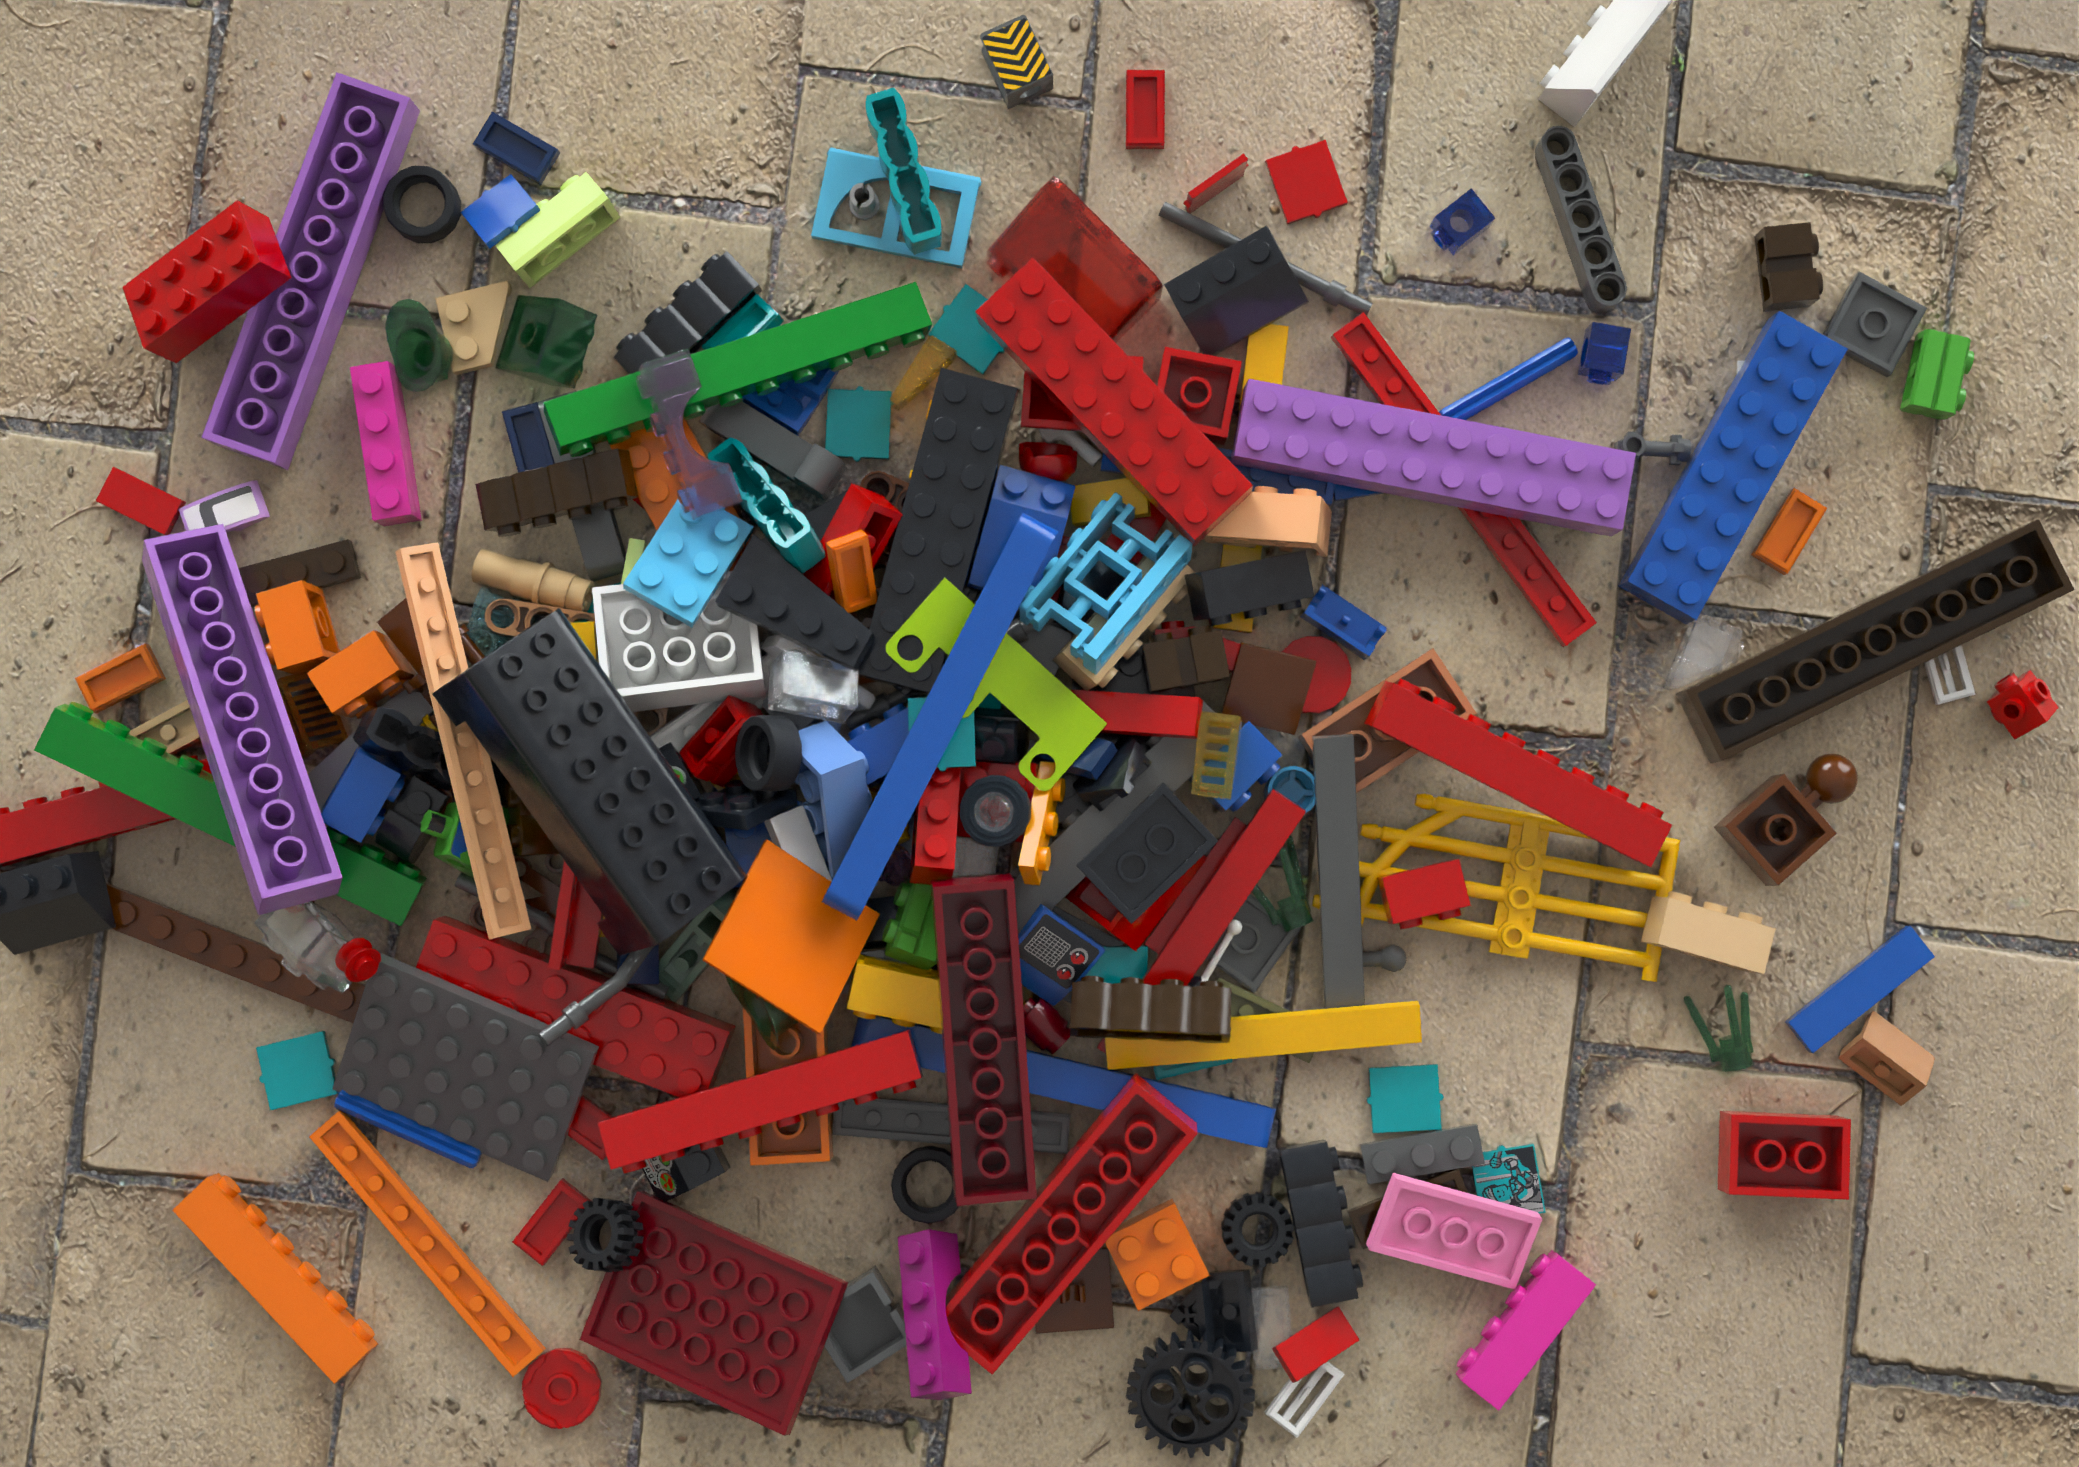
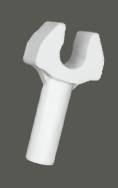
[1039,429,1103,467]

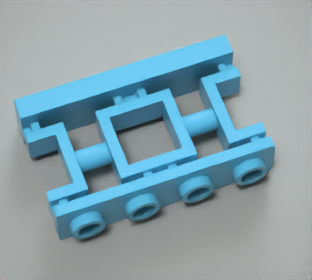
[1019,492,1192,675]

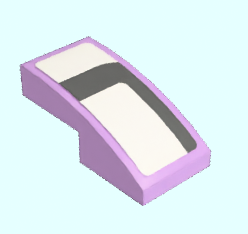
[179,480,270,533]

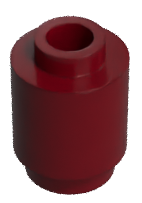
[1023,997,1070,1054]

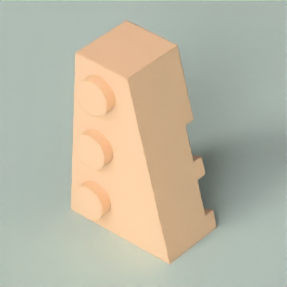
[1203,486,1332,557]

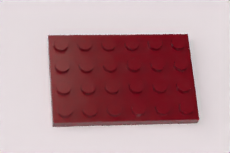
[579,1191,849,1436]

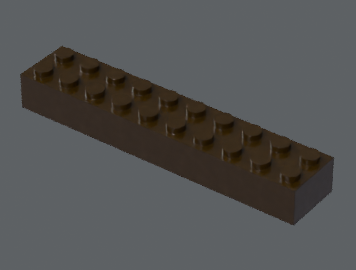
[1675,519,2075,763]

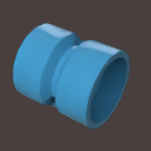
[1263,766,1315,813]

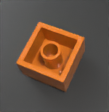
[255,580,340,676]
[307,630,416,719]
[1105,1198,1210,1311]

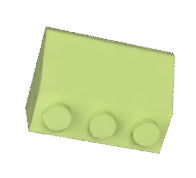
[495,172,621,288]

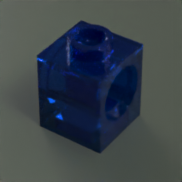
[1430,188,1496,256]
[1578,322,1631,385]

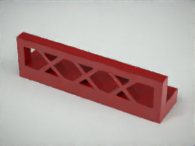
[548,861,604,971]

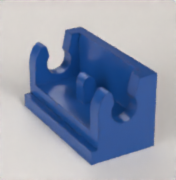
[1300,584,1387,660]

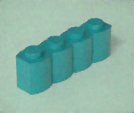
[866,88,942,255]
[708,437,825,574]

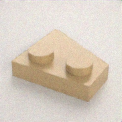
[435,280,512,375]

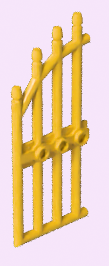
[1312,793,1680,982]

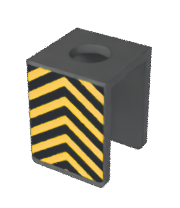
[980,15,1053,109]

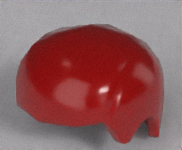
[1019,442,1077,482]

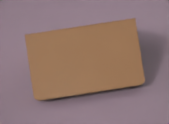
[1838,1011,1935,1106]

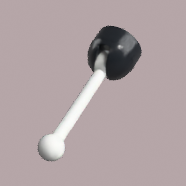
[1187,919,1242,987]

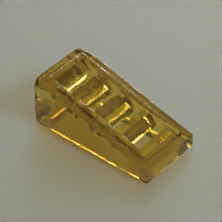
[890,335,957,411]
[1191,711,1242,800]

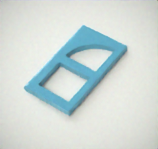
[811,148,982,268]

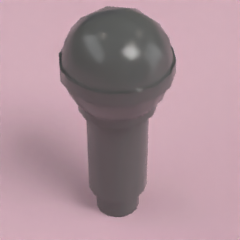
[1363,945,1407,972]

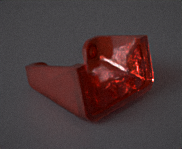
[987,176,1163,343]

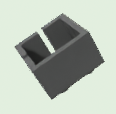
[824,1265,907,1383]

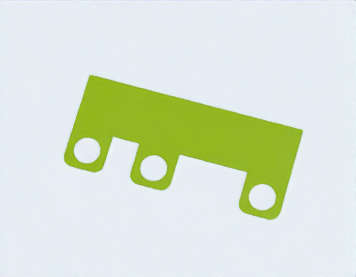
[886,578,1107,791]

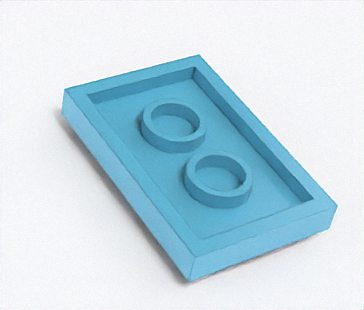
[623,488,754,628]

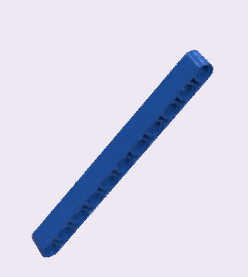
[821,513,1058,920]
[851,1015,1276,1148]

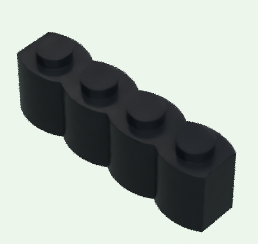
[614,251,762,374]
[353,707,508,806]
[1278,1139,1363,1308]

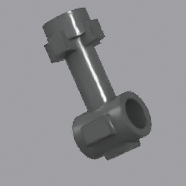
[1614,431,1691,465]

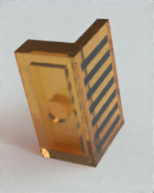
[276,670,348,759]

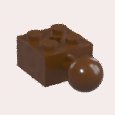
[1714,754,1858,886]

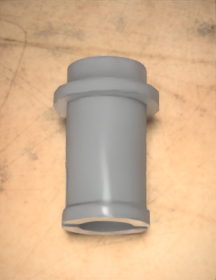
[849,183,880,220]

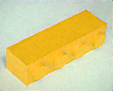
[847,954,942,1034]

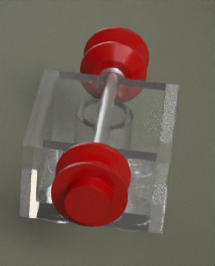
[254,900,381,994]

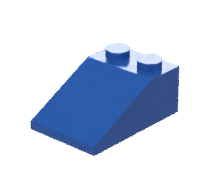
[967,465,1075,591]

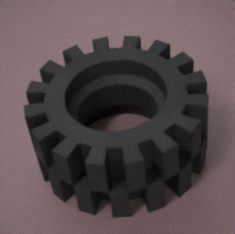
[1221,1192,1294,1267]
[567,1198,644,1272]

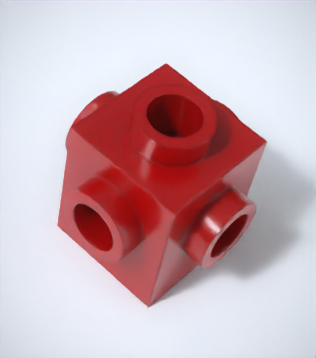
[1987,669,2059,740]

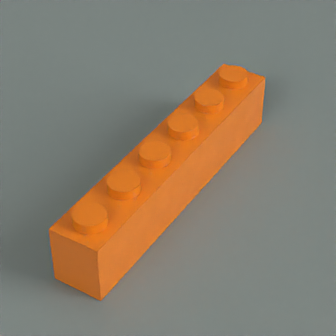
[172,1173,378,1384]

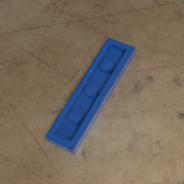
[1785,926,1935,1053]

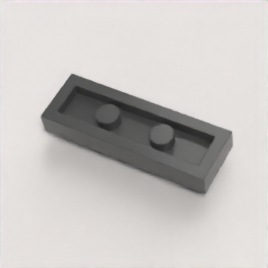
[1360,1123,1485,1184]

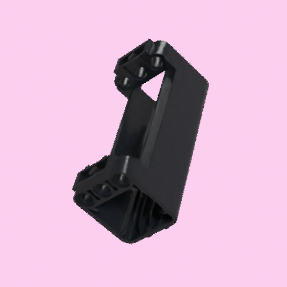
[432,608,747,956]

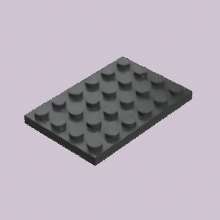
[332,953,599,1182]

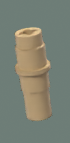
[472,549,595,612]

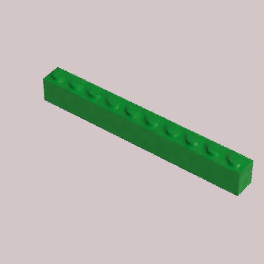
[544,282,933,457]
[34,702,427,926]

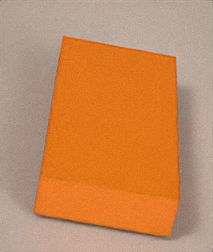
[1751,488,1827,575]
[826,529,878,613]
[75,644,166,714]

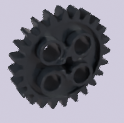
[1126,1330,1255,1458]

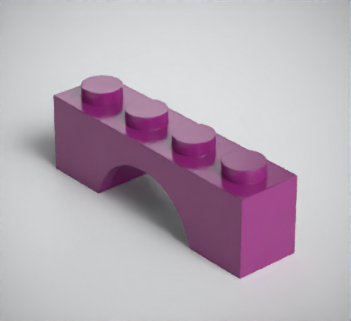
[898,1229,972,1400]

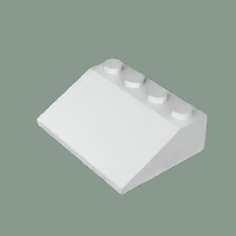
[1538,0,1673,127]
[592,571,766,712]

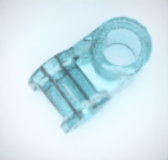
[467,586,522,657]

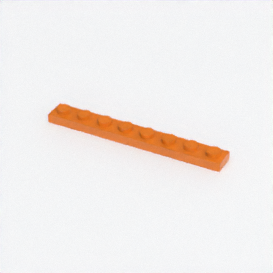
[309,1110,546,1377]

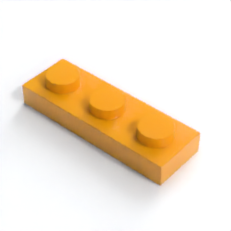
[1018,761,1065,886]

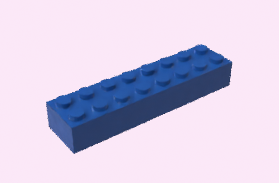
[1618,311,1848,624]

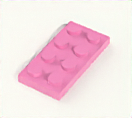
[1366,1173,1542,1290]

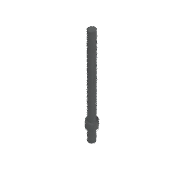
[1159,202,1373,316]

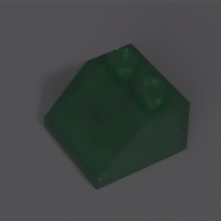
[495,295,597,389]

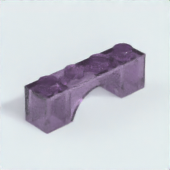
[636,349,743,520]

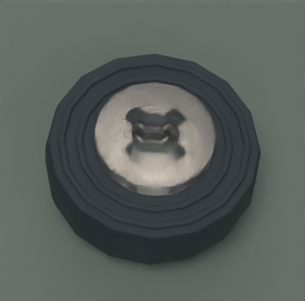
[960,775,1031,847]

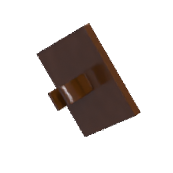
[1220,642,1317,735]
[1035,1248,1114,1334]

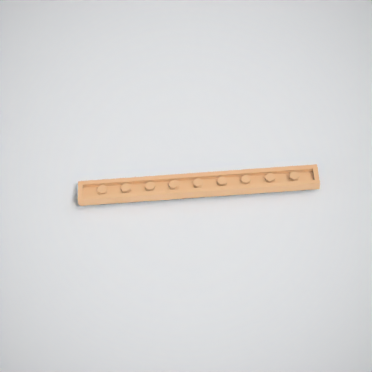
[395,542,531,940]

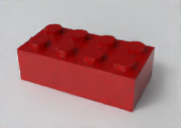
[122,200,291,363]

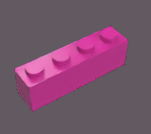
[350,361,422,527]
[1456,1250,1596,1411]

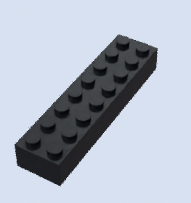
[857,368,1018,695]

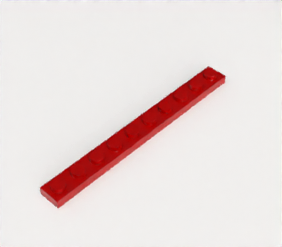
[1331,312,1597,647]

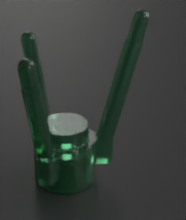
[1252,835,1314,932]
[1684,985,1754,1072]

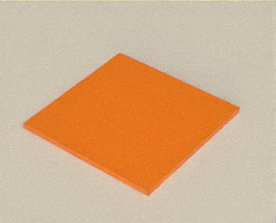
[702,839,880,1034]

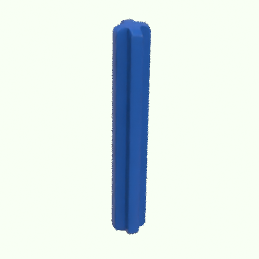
[1439,338,1578,420]
[334,1090,482,1168]

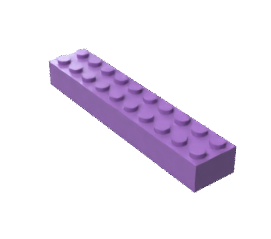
[201,72,420,470]
[1230,379,1636,537]
[142,524,343,915]

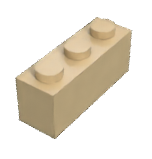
[1641,891,1776,974]

